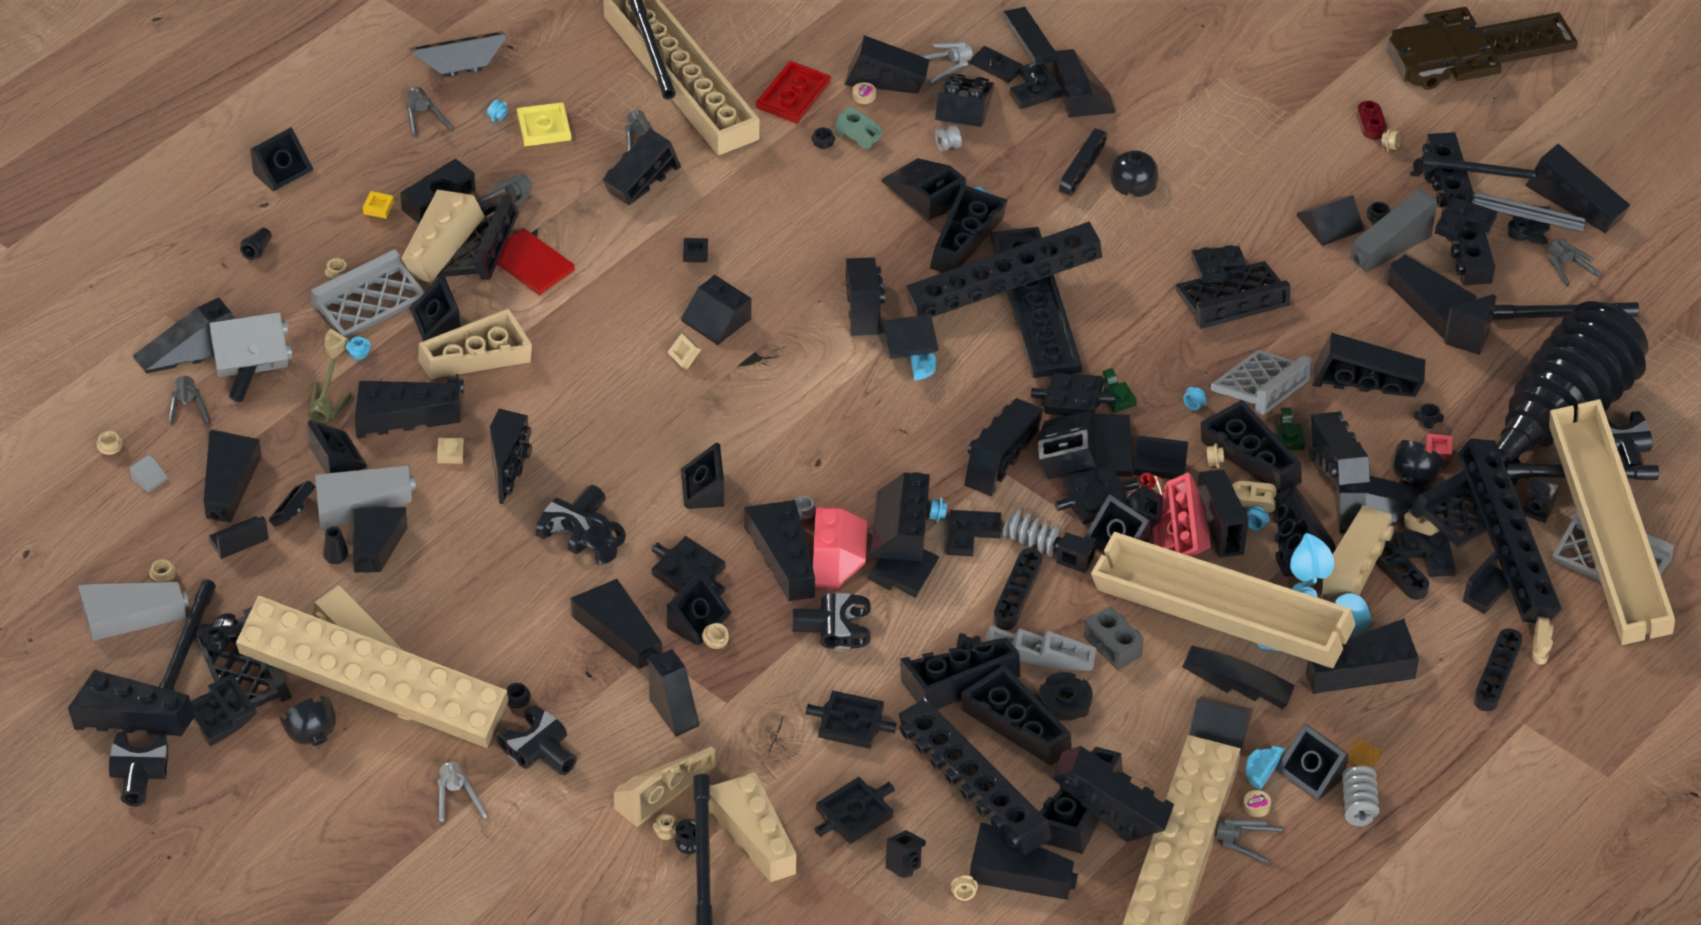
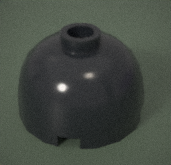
[1111,150,1159,197]
[1391,440,1445,487]
[280,696,336,746]

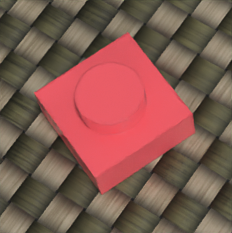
[1426,434,1452,461]

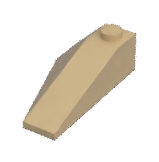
[614,746,715,827]

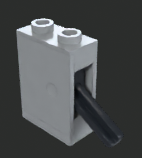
[209,312,292,402]

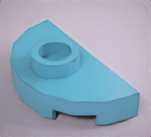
[910,353,937,380]
[1245,746,1285,791]

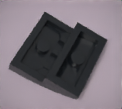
[867,549,939,598]
[191,674,257,746]

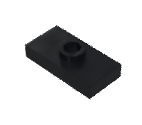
[971,46,1023,83]
[268,481,315,527]

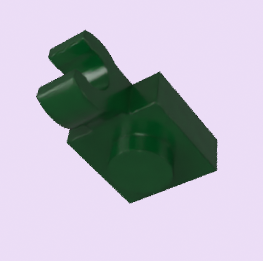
[1102,368,1137,413]
[1275,407,1305,451]

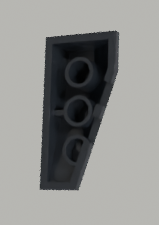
[1053,49,1115,118]
[1334,475,1439,533]
[1273,481,1337,577]

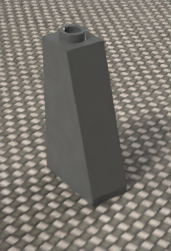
[1351,188,1437,273]

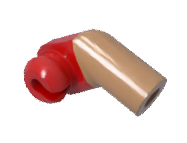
[1140,473,1166,495]

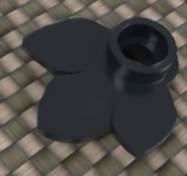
[1507,216,1550,244]
[579,513,626,565]
[197,613,245,651]

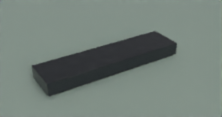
[1003,7,1057,65]

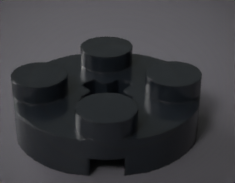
[1038,672,1093,720]

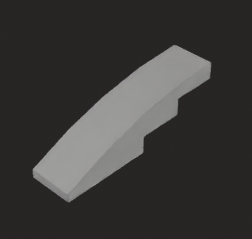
[985,626,1096,671]

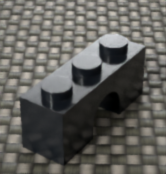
[400,158,476,223]

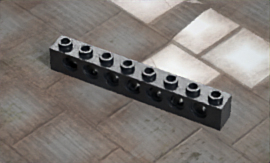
[1422,132,1495,285]
[906,221,1102,318]
[1457,438,1562,623]
[899,698,1052,856]

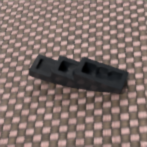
[1182,645,1295,710]

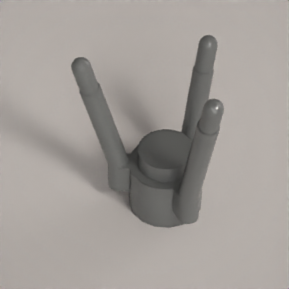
[406,87,454,136]
[625,109,653,151]
[476,173,532,209]
[1548,239,1601,285]
[168,376,210,424]
[1217,818,1284,864]

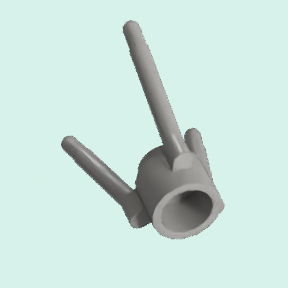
[922,41,972,85]
[437,762,488,822]

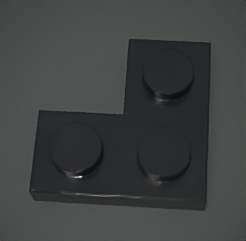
[1010,63,1063,109]
[1434,196,1498,241]
[1191,245,1245,284]
[947,510,1001,557]
[1394,530,1456,577]

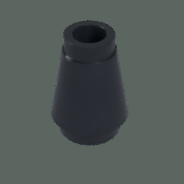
[240,228,272,260]
[322,526,349,564]

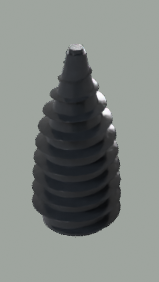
[1497,301,1648,464]

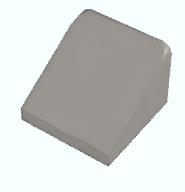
[130,455,168,493]

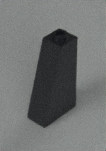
[1388,254,1477,338]
[204,429,262,523]
[1197,469,1249,558]
[570,579,662,669]
[970,822,1078,900]

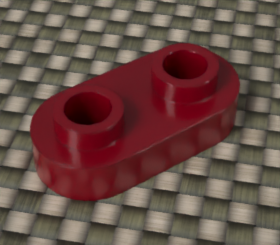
[1357,100,1386,140]

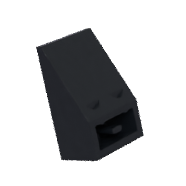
[935,74,995,127]
[881,158,966,220]
[490,408,532,504]
[1038,410,1097,479]

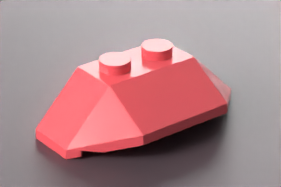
[1152,472,1211,557]
[813,506,868,589]

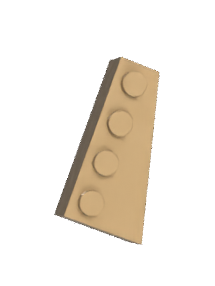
[401,190,485,283]
[419,309,532,379]
[1321,505,1394,603]
[312,585,403,650]
[709,772,796,882]

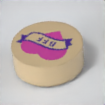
[852,82,876,104]
[1243,790,1271,818]

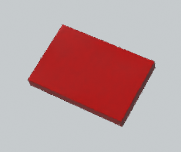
[756,61,831,124]
[497,228,575,295]

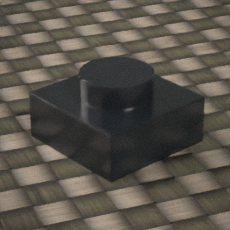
[683,238,708,262]

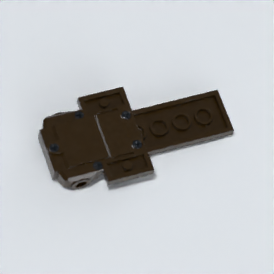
[1387,6,1578,90]

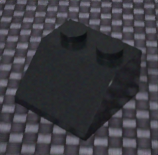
[681,275,752,345]

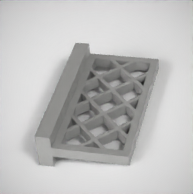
[311,249,425,338]
[1211,350,1312,415]
[1551,509,1674,581]

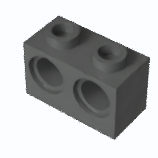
[1084,606,1144,670]

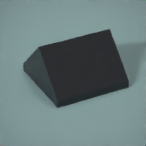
[250,127,314,191]
[1297,195,1364,246]
[410,275,460,341]
[1444,294,1497,355]
[878,314,938,359]
[307,420,367,474]
[681,442,724,509]
[1084,494,1151,552]
[667,571,732,645]
[1189,696,1253,752]
[1277,724,1349,799]

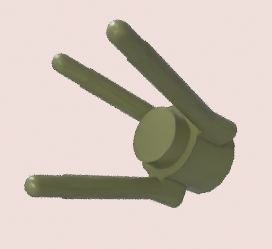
[308,358,352,424]

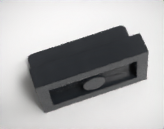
[1133,436,1188,479]
[209,516,269,559]
[1463,552,1509,614]

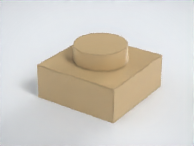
[667,333,702,369]
[437,438,464,464]

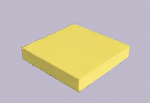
[517,102,571,146]

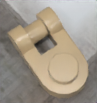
[1232,481,1277,513]
[1404,510,1444,535]
[1532,616,1553,665]

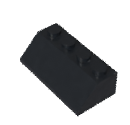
[870,472,930,561]

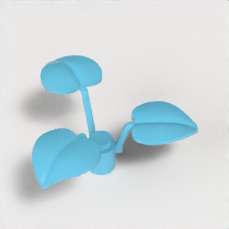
[1257,533,1372,651]

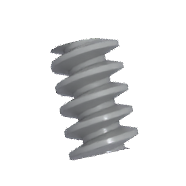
[1003,508,1060,557]
[1342,766,1379,826]

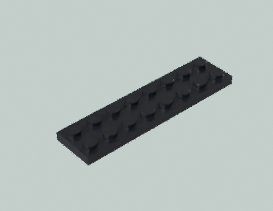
[991,227,1082,378]

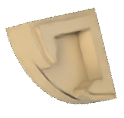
[324,328,349,359]

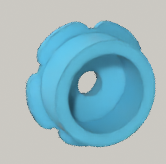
[487,99,508,121]
[346,336,371,359]
[1183,387,1207,411]
[929,497,947,523]
[1246,507,1270,531]

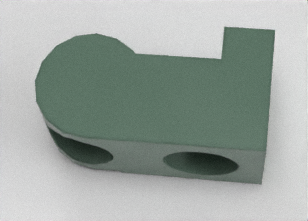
[834,106,883,149]

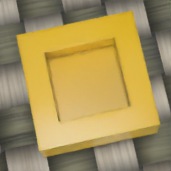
[363,191,394,219]

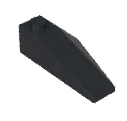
[133,297,234,374]

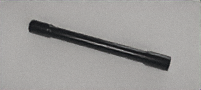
[629,0,676,100]
[1492,302,1639,320]
[1505,463,1659,480]
[158,579,216,691]
[693,774,713,925]

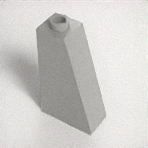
[315,466,416,530]
[78,582,189,641]

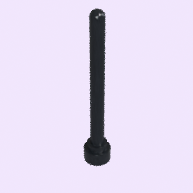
[1421,151,1537,179]

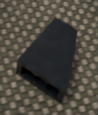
[353,507,408,573]
[649,649,699,737]

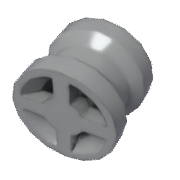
[935,125,962,152]

